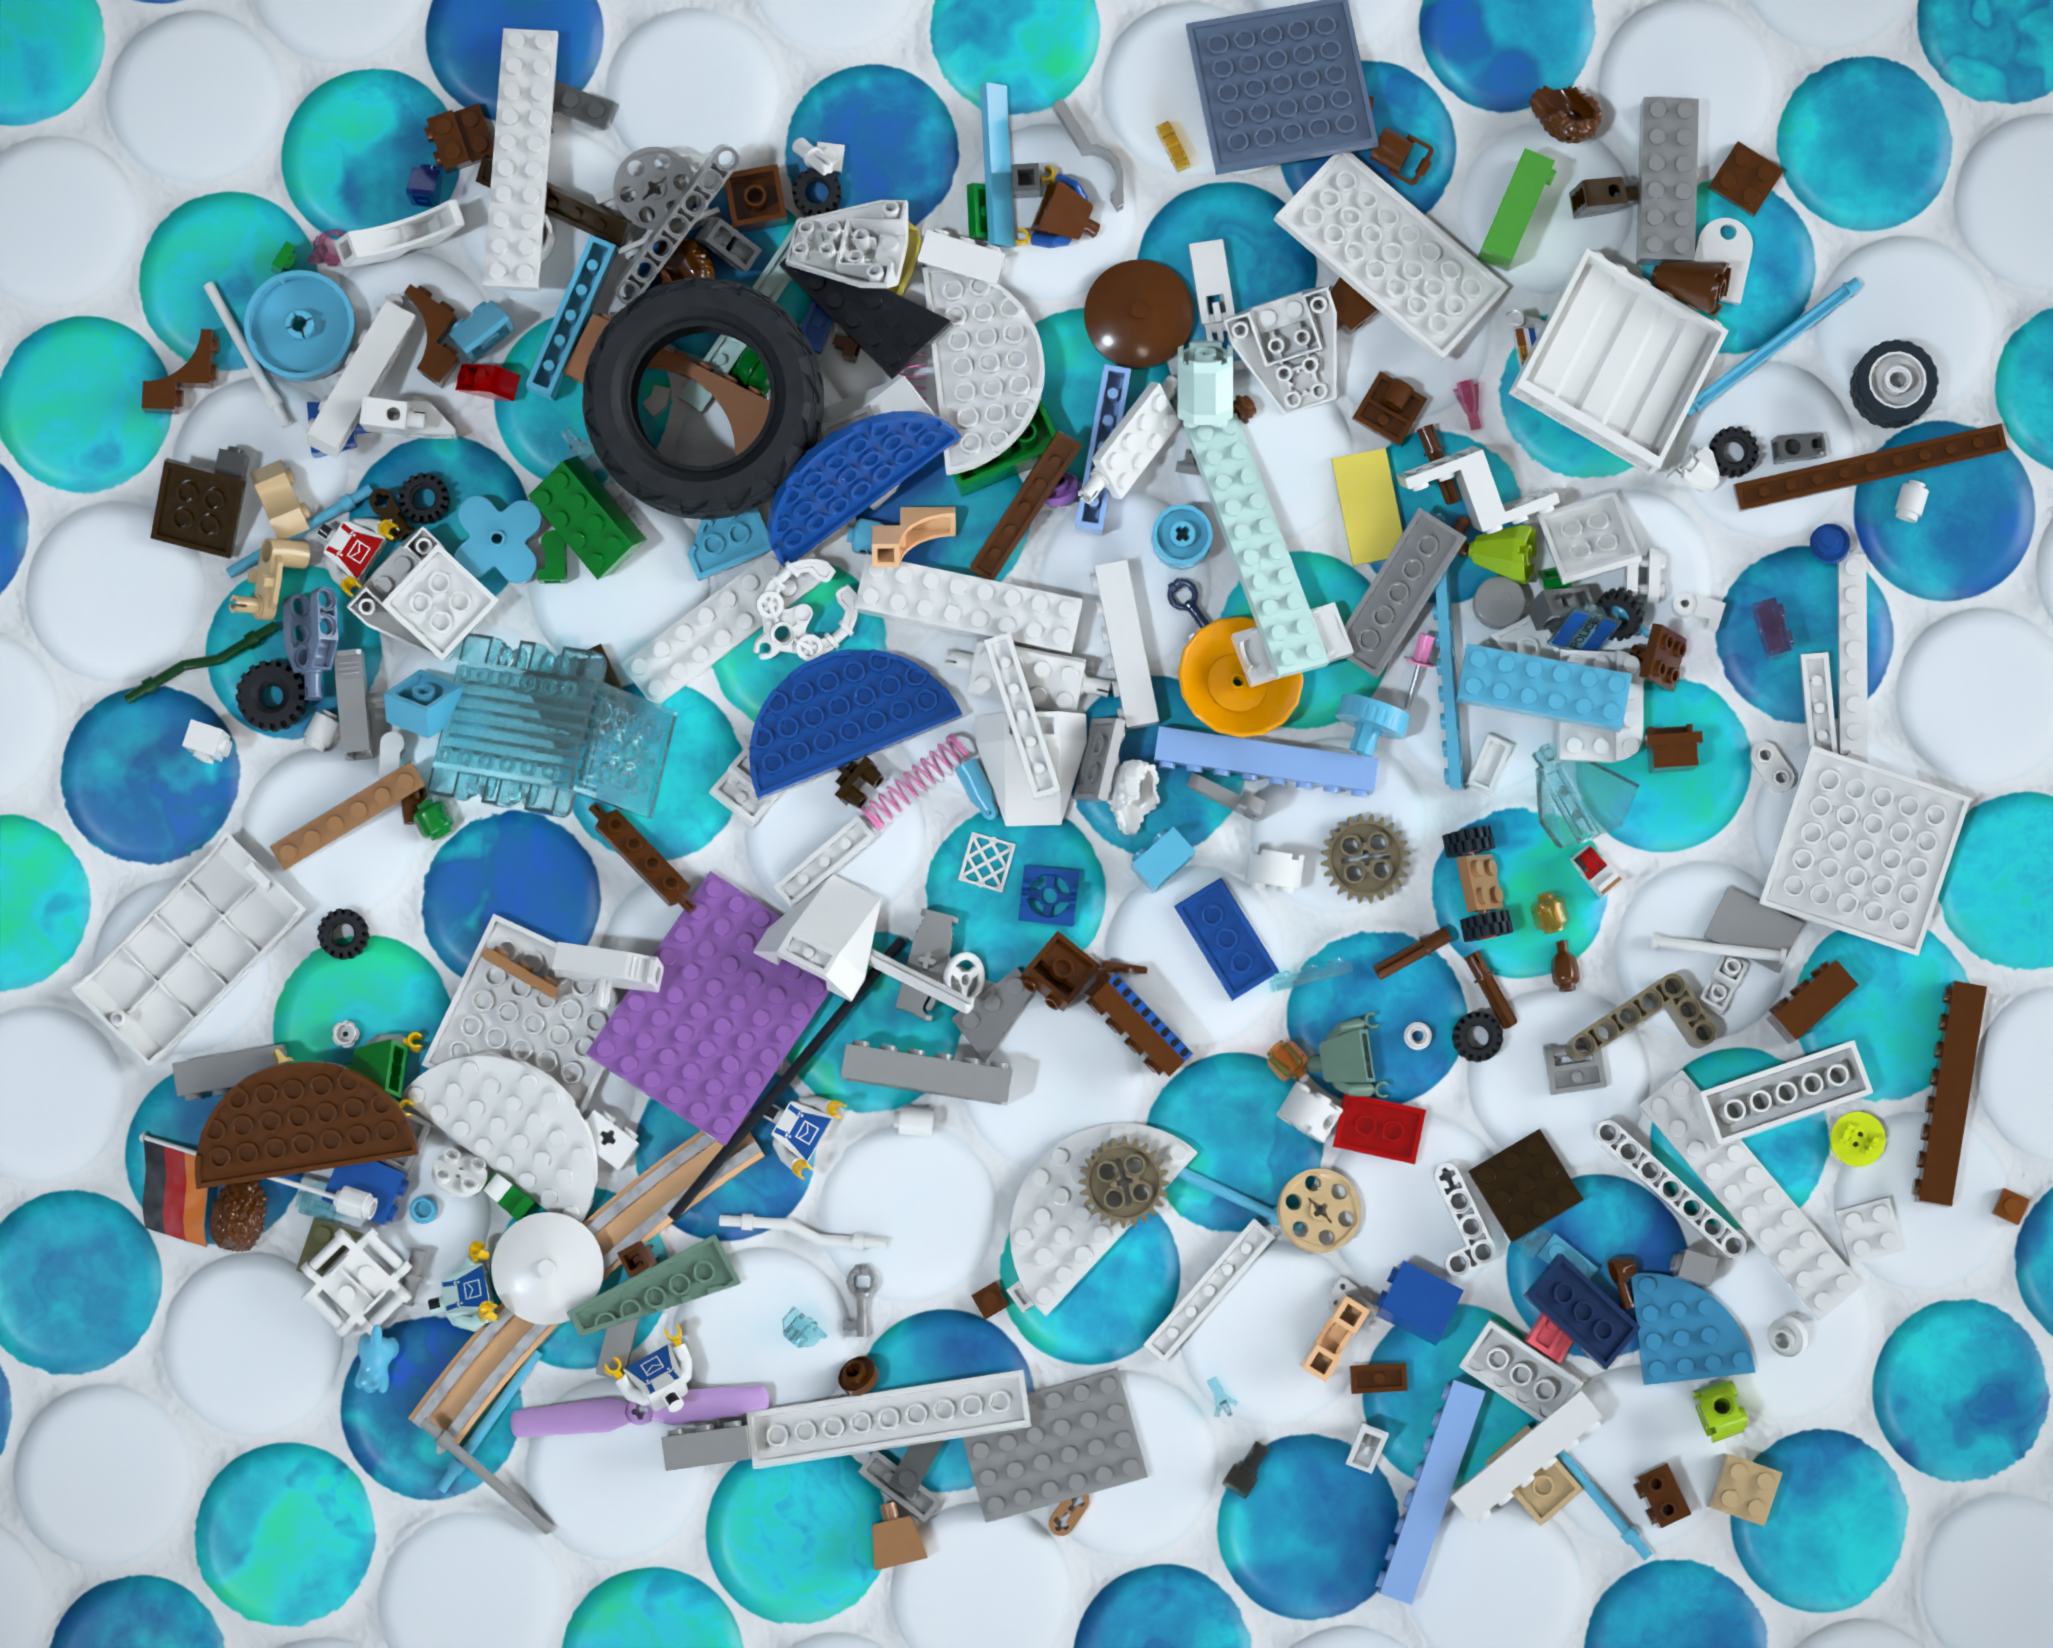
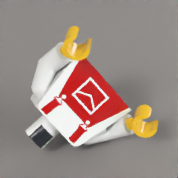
[317,518,399,598]

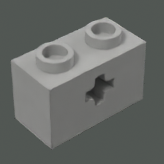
[1669,1249,1719,1287]

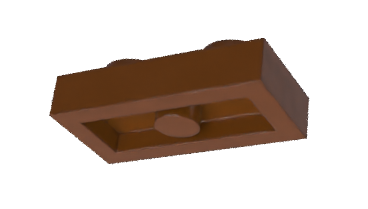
[1349,1363,1408,1394]

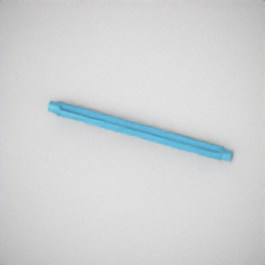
[1686,277,1862,417]

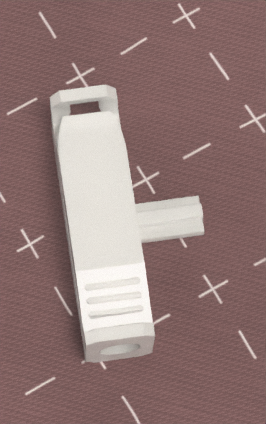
[552,942,664,1010]

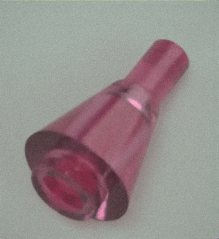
[1452,379,1481,431]

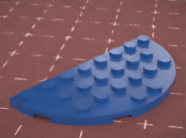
[767,411,962,568]
[749,649,963,800]

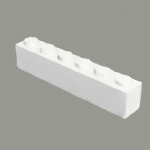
[305,300,416,459]
[1090,559,1159,731]
[1449,1390,1603,1524]

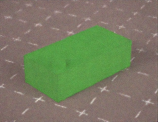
[1477,148,1557,271]

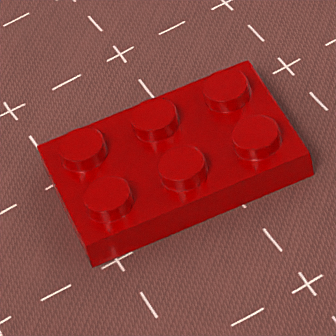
[1332,1093,1426,1165]

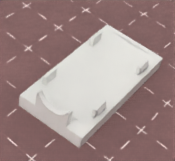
[1231,602,1354,687]

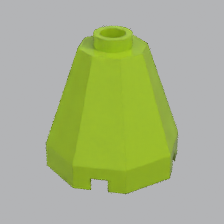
[1468,525,1537,585]

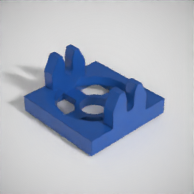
[1018,865,1080,927]

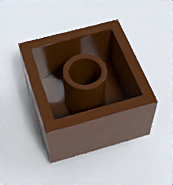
[725,164,788,233]

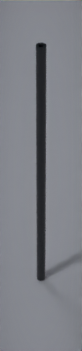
[667,937,906,1222]

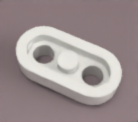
[1749,742,1794,793]

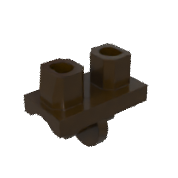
[834,756,884,809]

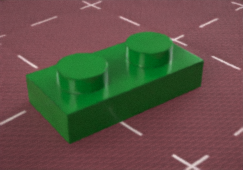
[967,183,988,241]
[271,241,297,274]

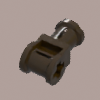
[369,488,416,543]

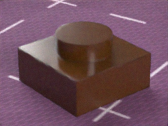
[971,1282,1009,1320]

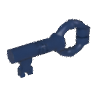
[1167,577,1210,639]

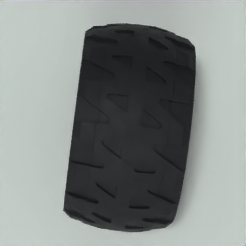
[582,277,824,520]

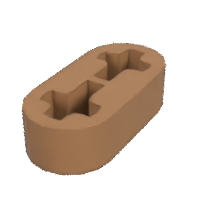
[1049,1494,1090,1536]

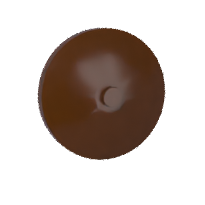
[1084,260,1194,370]

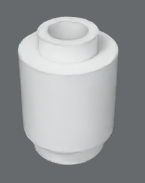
[1895,480,1929,523]
[303,709,339,752]

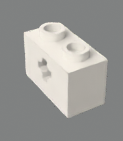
[587,1110,640,1171]

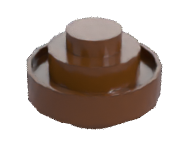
[838,1356,879,1396]

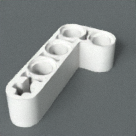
[1433,1163,1496,1277]

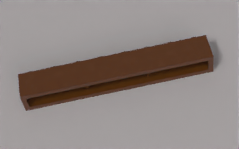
[1911,981,1987,1208]

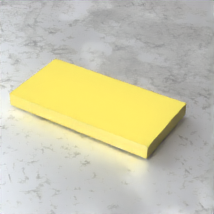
[1331,448,1403,567]

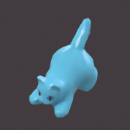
[354,1324,399,1393]

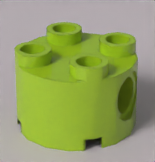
[1692,1379,1748,1443]

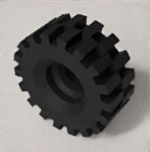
[235,660,308,732]

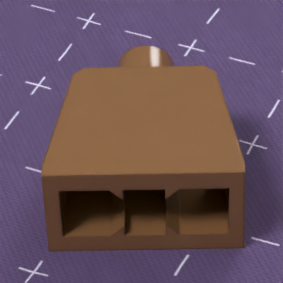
[872,1501,928,1571]

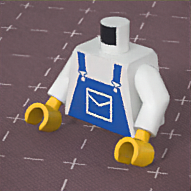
[763,1096,847,1180]
[604,1324,693,1412]

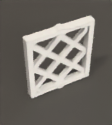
[958,832,1016,893]

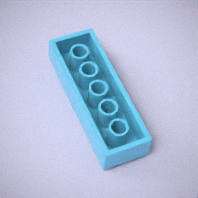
[1456,643,1632,733]

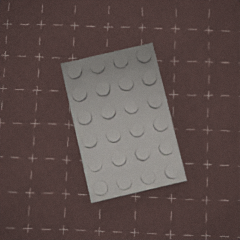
[962,1368,1148,1523]

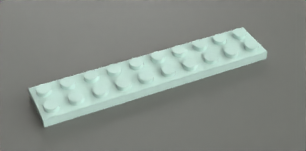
[1184,413,1329,679]

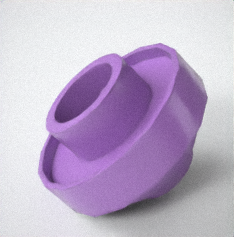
[1045,472,1080,507]

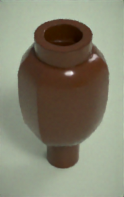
[1551,940,1580,992]

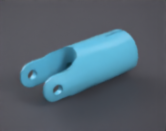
[954,758,999,820]

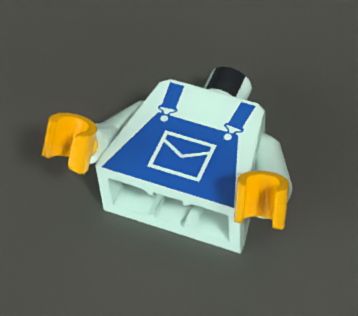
[428,1241,497,1332]

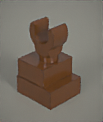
[617,1241,660,1278]

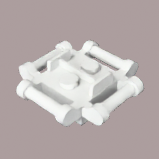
[300,1227,412,1337]

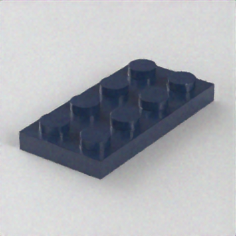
[1523,1253,1641,1370]

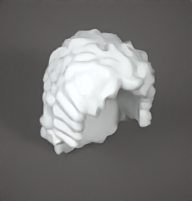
[1107,759,1160,835]

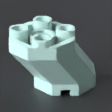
[1177,340,1233,428]

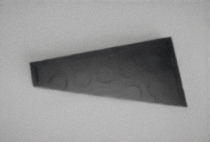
[779,257,952,379]

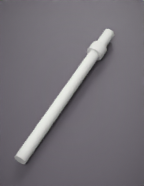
[203,281,292,428]

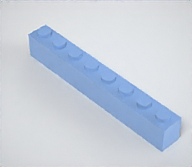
[1154,726,1379,798]
[1375,1380,1486,1605]

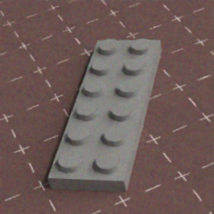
[1344,508,1467,678]

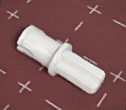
[792,137,833,176]

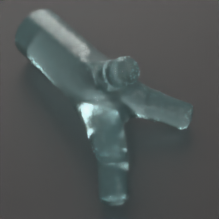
[1207,1376,1237,1417]

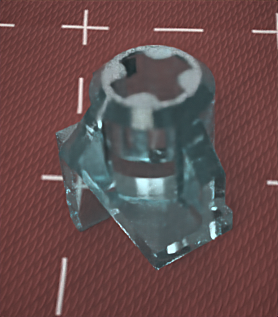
[782,1306,828,1348]

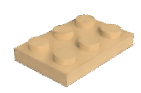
[1484,1425,1583,1526]

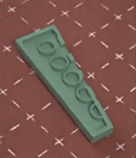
[567,1234,741,1337]

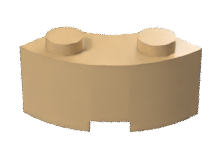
[250,459,311,540]

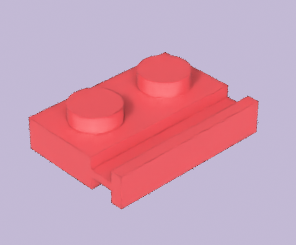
[1524,1313,1572,1363]

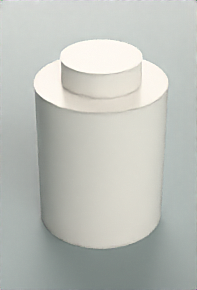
[894,1106,934,1136]

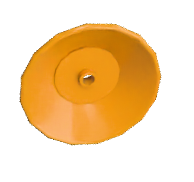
[1178,616,1304,738]

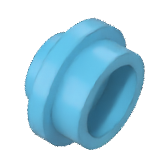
[410,1196,438,1224]

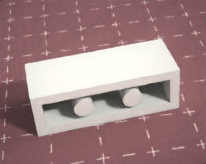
[917,228,1006,285]

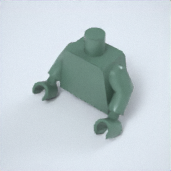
[1307,1012,1389,1098]

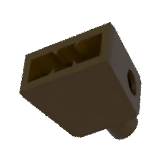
[1569,177,1638,219]

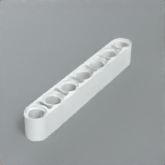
[1593,1120,1747,1259]

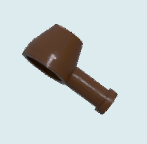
[1607,1257,1637,1309]

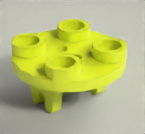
[1830,1111,1886,1167]

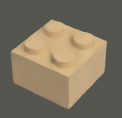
[1707,1454,1782,1526]

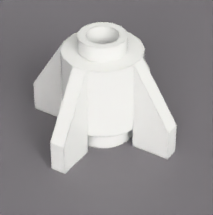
[1666,445,1719,493]

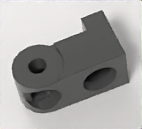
[1770,433,1827,465]

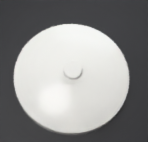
[491,1212,604,1325]

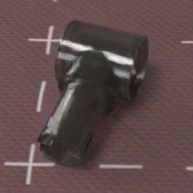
[1222,1441,1269,1499]

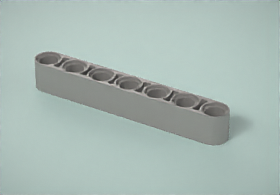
[613,144,739,305]

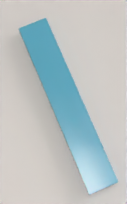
[980,82,1015,248]

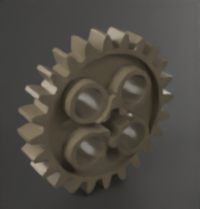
[1321,814,1411,904]
[1078,1137,1170,1229]

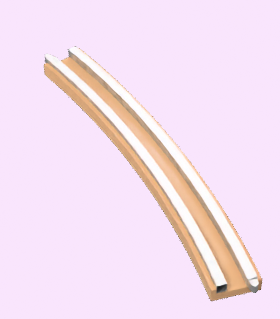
[408,1111,765,1454]

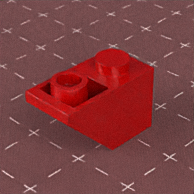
[455,364,521,402]

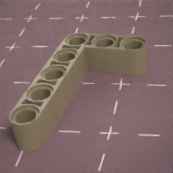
[1565,973,1717,1061]

